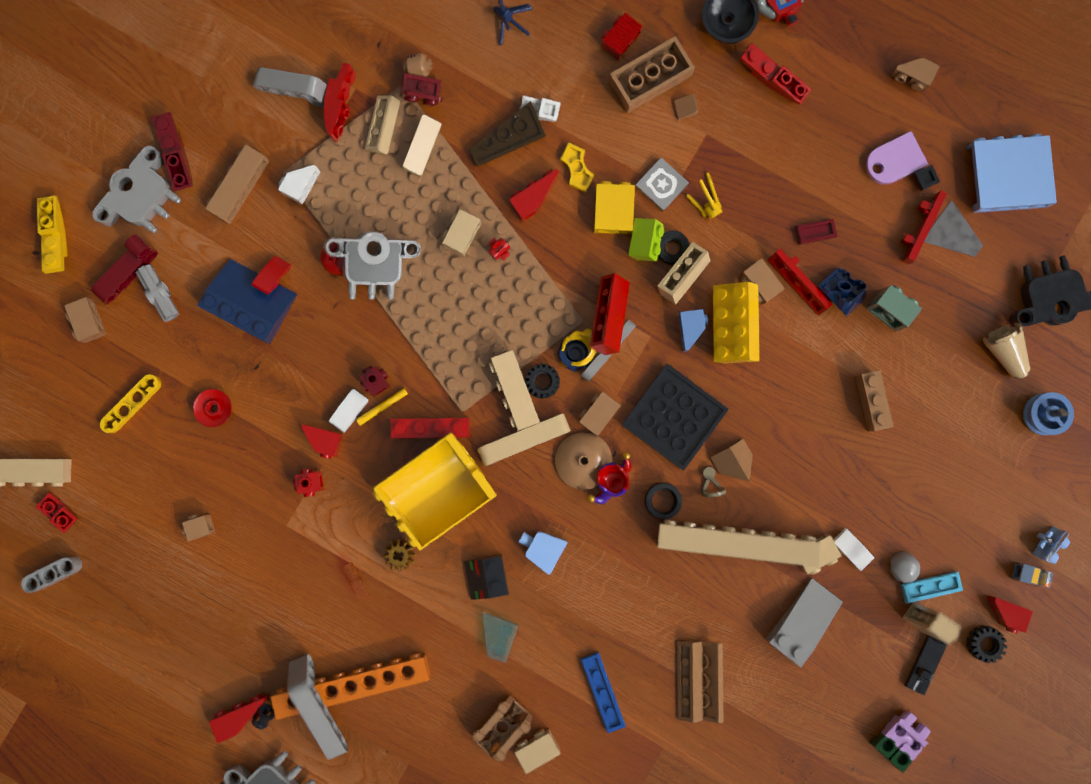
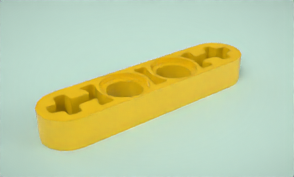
[100,374,161,433]

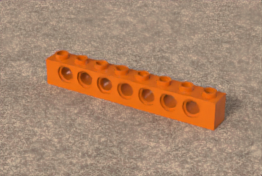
[271,653,431,720]

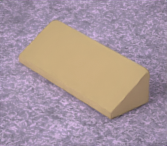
[364,95,400,155]
[403,114,442,177]

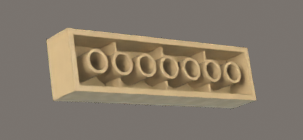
[657,520,821,567]

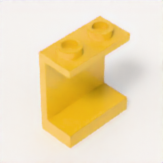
[594,181,635,235]

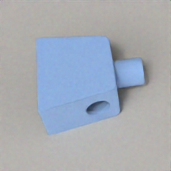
[519,531,568,575]

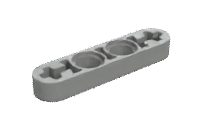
[581,319,637,382]

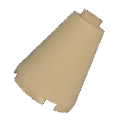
[983,323,1030,379]

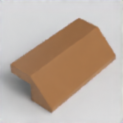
[677,641,723,724]

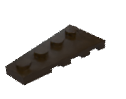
[469,101,546,167]

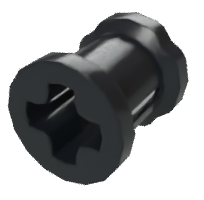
[252,704,275,730]

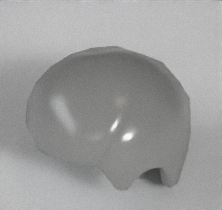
[890,551,920,583]

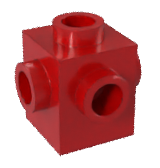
[293,469,324,497]

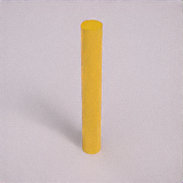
[356,388,408,426]

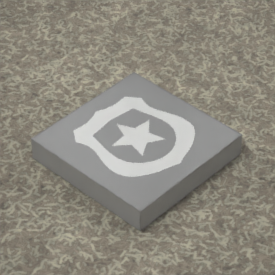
[635,158,689,211]

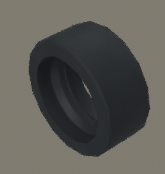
[644,483,682,520]

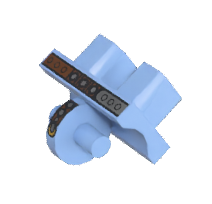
[1032,526,1070,564]

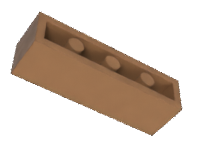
[205,144,269,224]

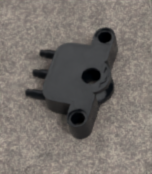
[1009,255,1091,328]

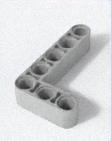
[288,654,348,760]

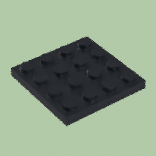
[621,364,729,471]

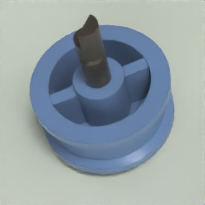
[1023,392,1074,435]

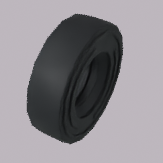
[658,231,690,265]

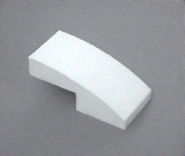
[520,96,560,122]
[329,389,368,433]
[833,528,874,571]

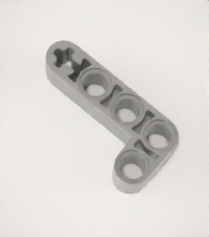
[253,67,327,108]

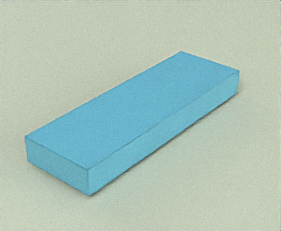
[900,571,963,604]

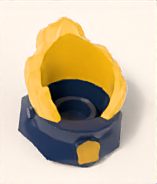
[557,329,596,372]

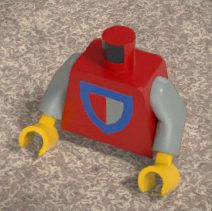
[755,0,804,27]

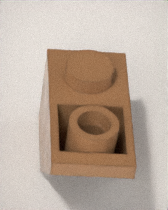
[890,58,940,92]

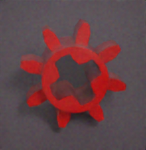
[487,237,511,261]

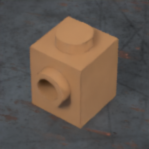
[182,514,216,541]

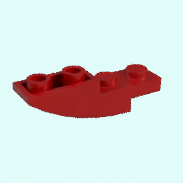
[739,43,812,105]
[324,63,356,142]

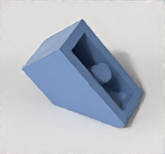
[678,309,708,352]

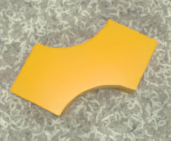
[560,142,594,193]

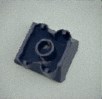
[818,267,867,317]

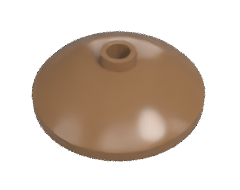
[555,432,612,490]

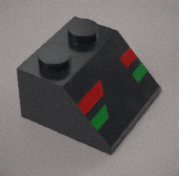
[464,554,509,600]

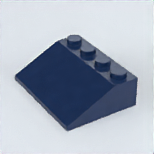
[197,259,298,344]

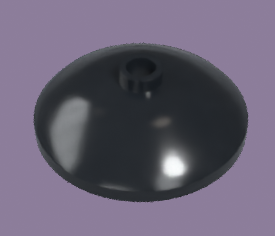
[701,0,759,44]

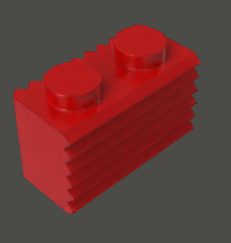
[601,12,643,60]

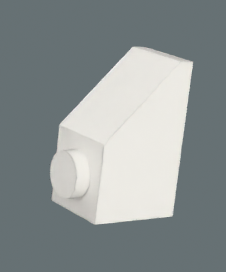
[278,165,320,205]

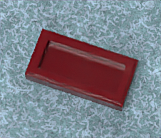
[795,218,838,245]

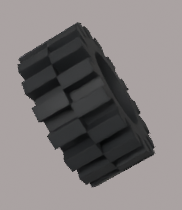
[525,364,560,399]
[966,626,1007,663]

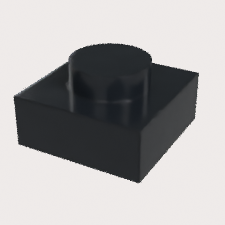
[913,165,940,191]

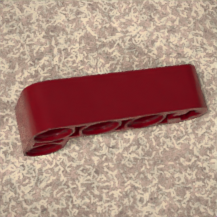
[91,234,158,305]

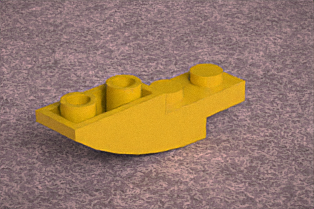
[37,196,67,274]

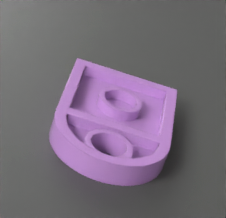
[865,131,929,185]

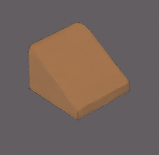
[674,94,698,120]

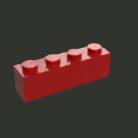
[589,273,630,355]
[391,418,470,439]

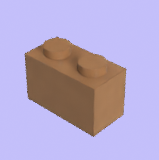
[741,258,785,305]
[64,297,107,343]
[579,391,621,436]

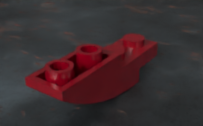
[151,112,193,192]

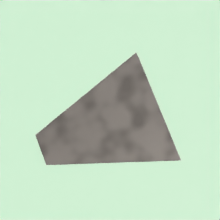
[924,201,983,257]

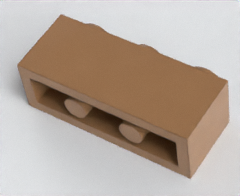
[855,370,894,432]

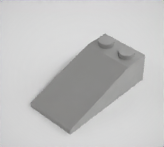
[765,578,843,667]

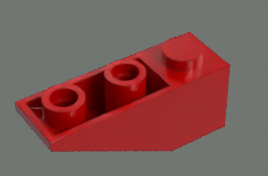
[509,169,559,222]
[209,694,269,744]

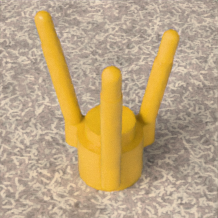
[686,172,723,220]

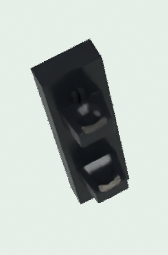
[904,635,948,696]

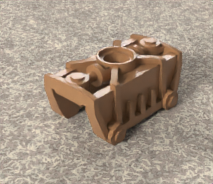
[472,695,532,762]

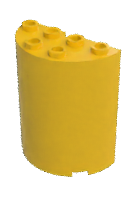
[372,432,497,550]

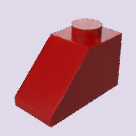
[302,424,343,459]
[987,595,1033,634]

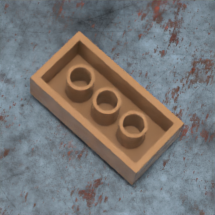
[609,36,695,113]

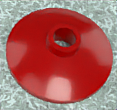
[193,389,232,428]

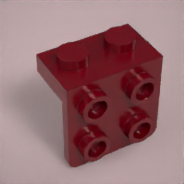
[400,73,443,106]

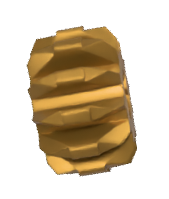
[383,539,416,572]

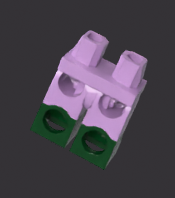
[869,710,931,773]

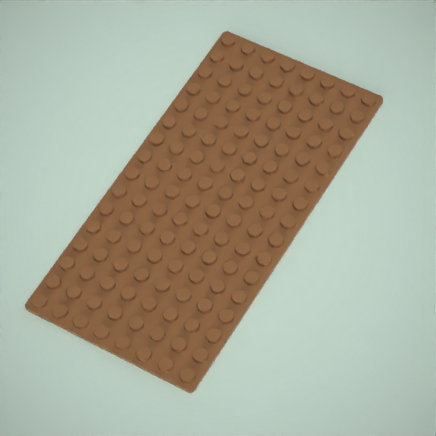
[284,86,582,412]

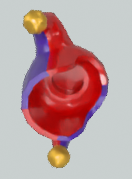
[587,452,632,505]

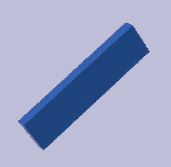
[580,652,626,733]

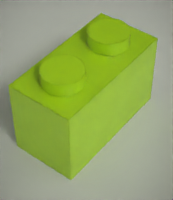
[628,218,664,261]

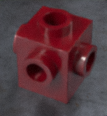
[359,366,391,397]

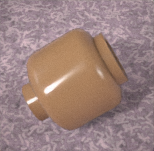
[403,53,432,77]

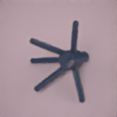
[493,0,533,45]

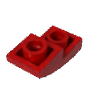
[252,255,291,295]
[36,491,78,533]

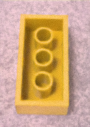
[713,282,759,364]

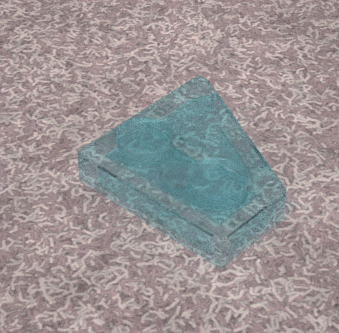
[483,612,519,663]

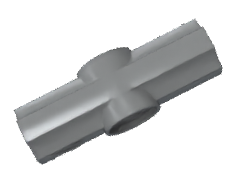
[136,264,180,322]

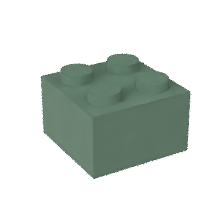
[866,285,922,331]

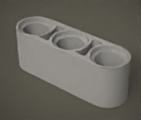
[21,556,82,593]

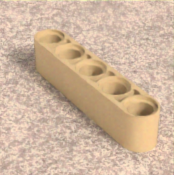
[477,413,571,467]

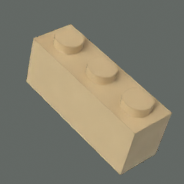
[657,242,710,305]

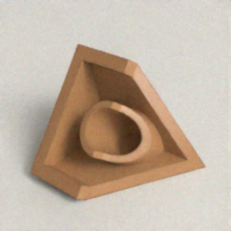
[710,439,753,482]

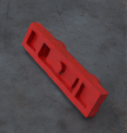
[901,190,948,264]
[768,248,832,316]

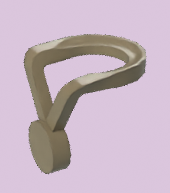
[701,466,726,497]

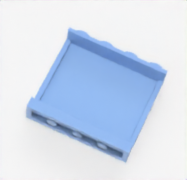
[967,134,1057,213]

